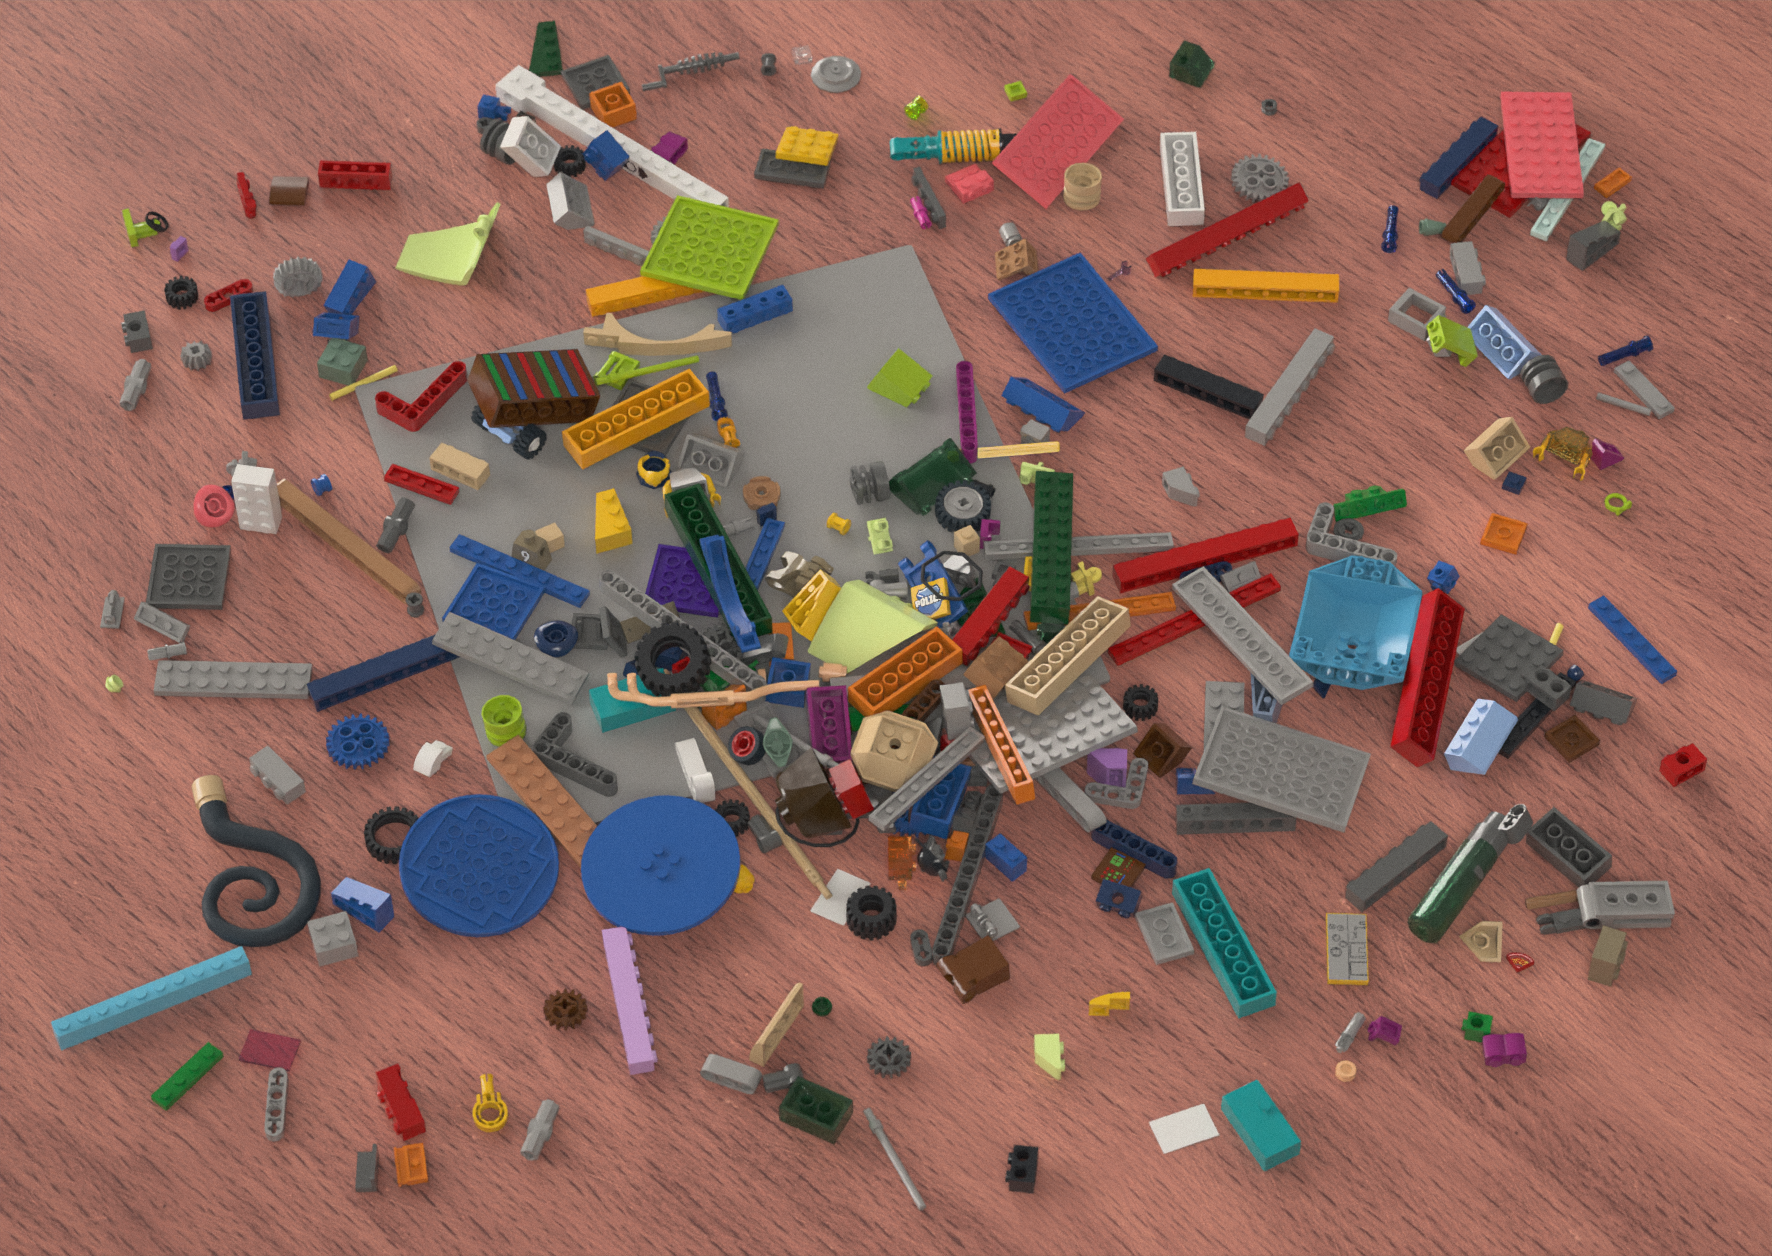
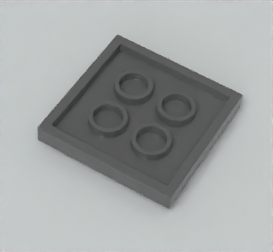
[561,55,630,110]

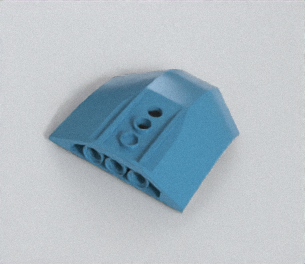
[1289,555,1423,690]

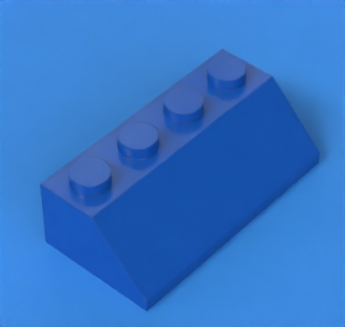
[1001,376,1085,433]

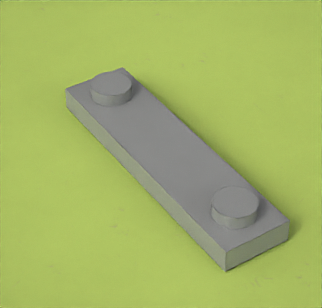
[1614,361,1675,419]

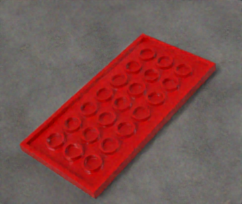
[1451,123,1591,218]

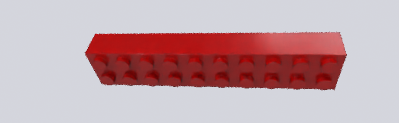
[1390,588,1465,768]

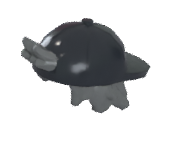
[914,835,950,882]

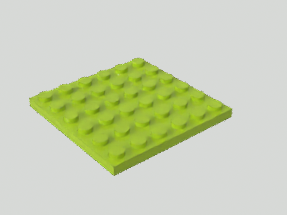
[640,195,779,300]

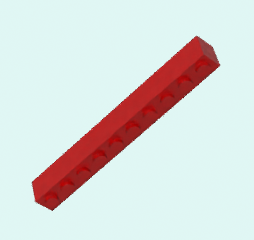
[1146,182,1309,278]
[1112,517,1299,594]

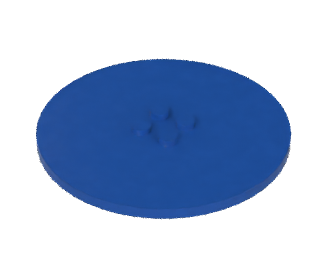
[399,794,559,937]
[581,795,741,936]

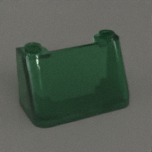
[889,437,977,516]

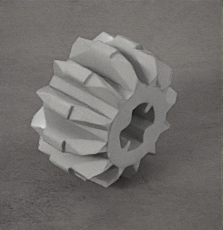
[180,341,212,371]

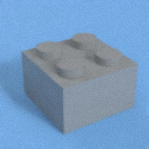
[940,682,974,740]
[307,911,358,967]

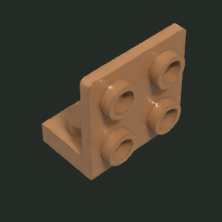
[995,238,1038,281]

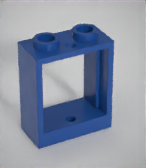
[313,312,360,339]

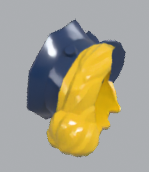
[636,451,672,489]

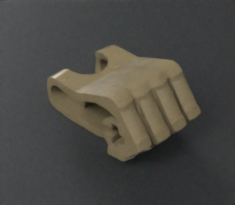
[765,551,834,598]

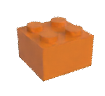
[589,82,637,128]

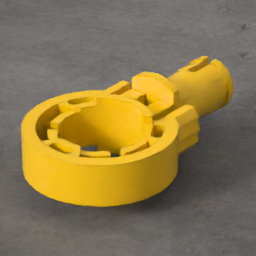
[472,1074,508,1132]

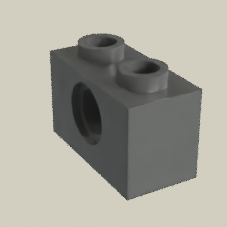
[121,310,153,353]

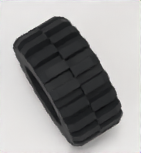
[634,622,711,697]

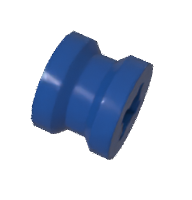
[311,474,332,496]

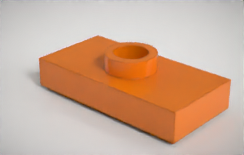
[1594,167,1632,198]

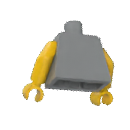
[662,468,721,518]

